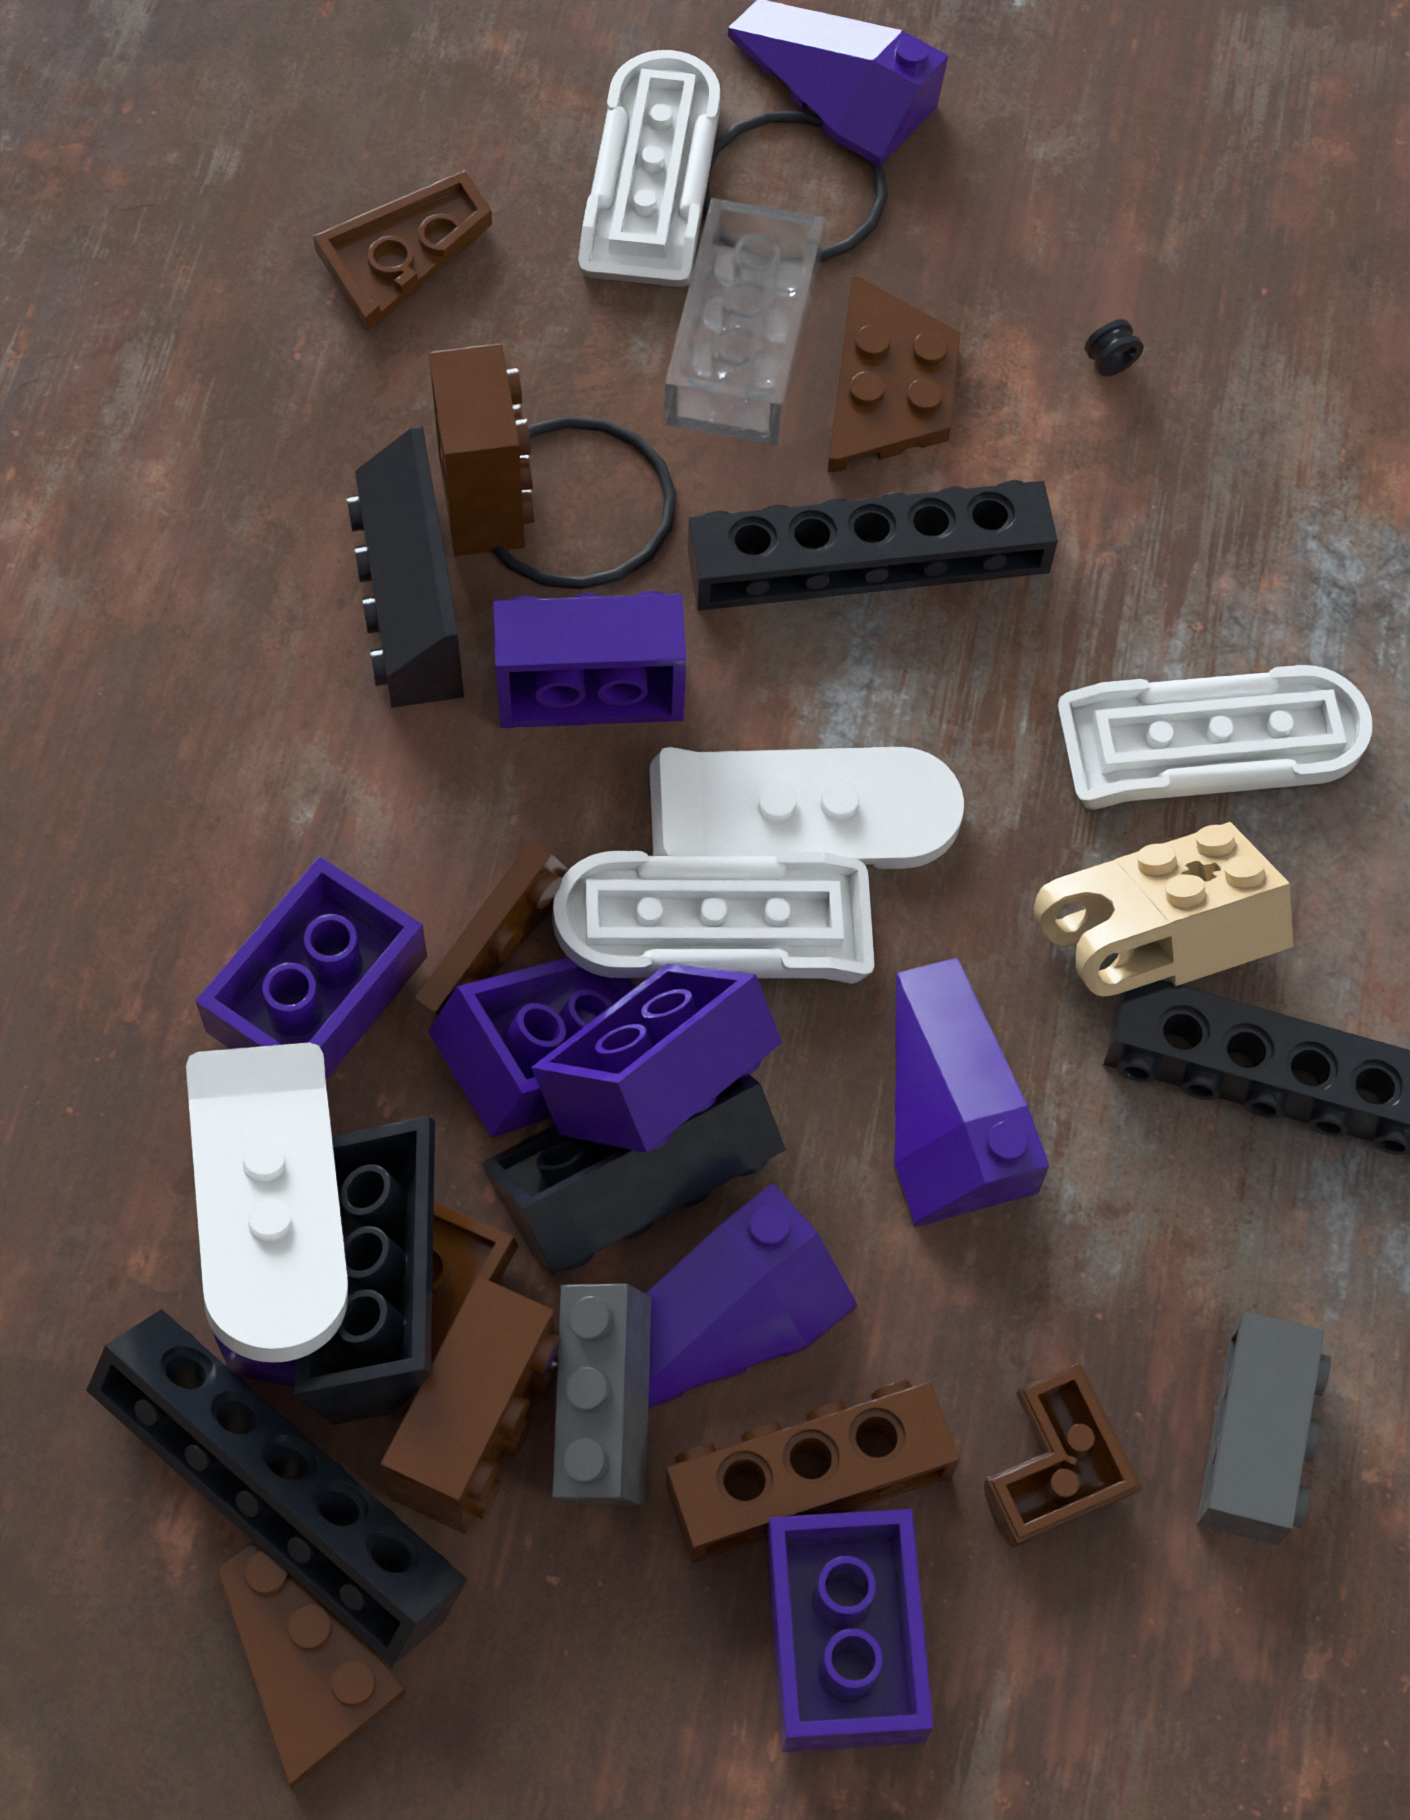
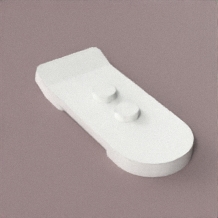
[578,50,720,287]
[1058,665,1372,810]
[650,747,964,869]
[552,851,875,984]
[186,1042,348,1362]

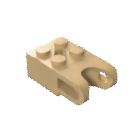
[1034,822,1294,996]

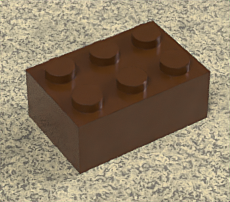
[428,343,534,557]
[381,1276,561,1534]

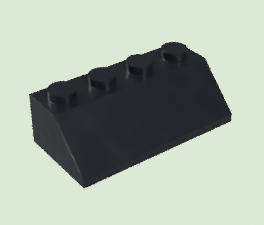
[347,426,464,708]
[482,1075,786,1276]
[294,1115,435,1425]

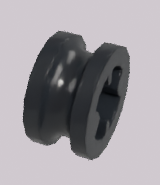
[1084,319,1144,376]

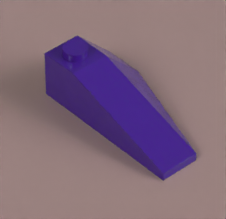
[727,0,949,166]
[894,958,1049,1227]
[645,1183,857,1409]

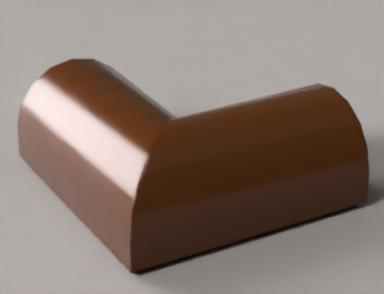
[984,1363,1142,1547]

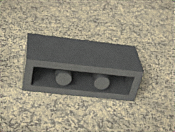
[553,1284,652,1506]
[1196,1311,1331,1545]

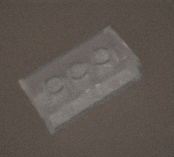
[664,198,825,445]

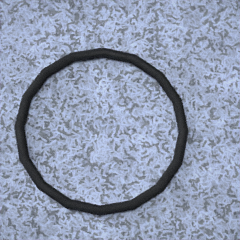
[703,111,888,264]
[492,416,677,589]

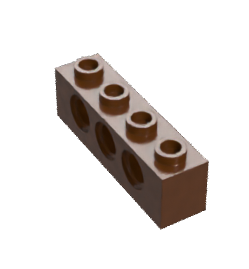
[666,1380,960,1563]

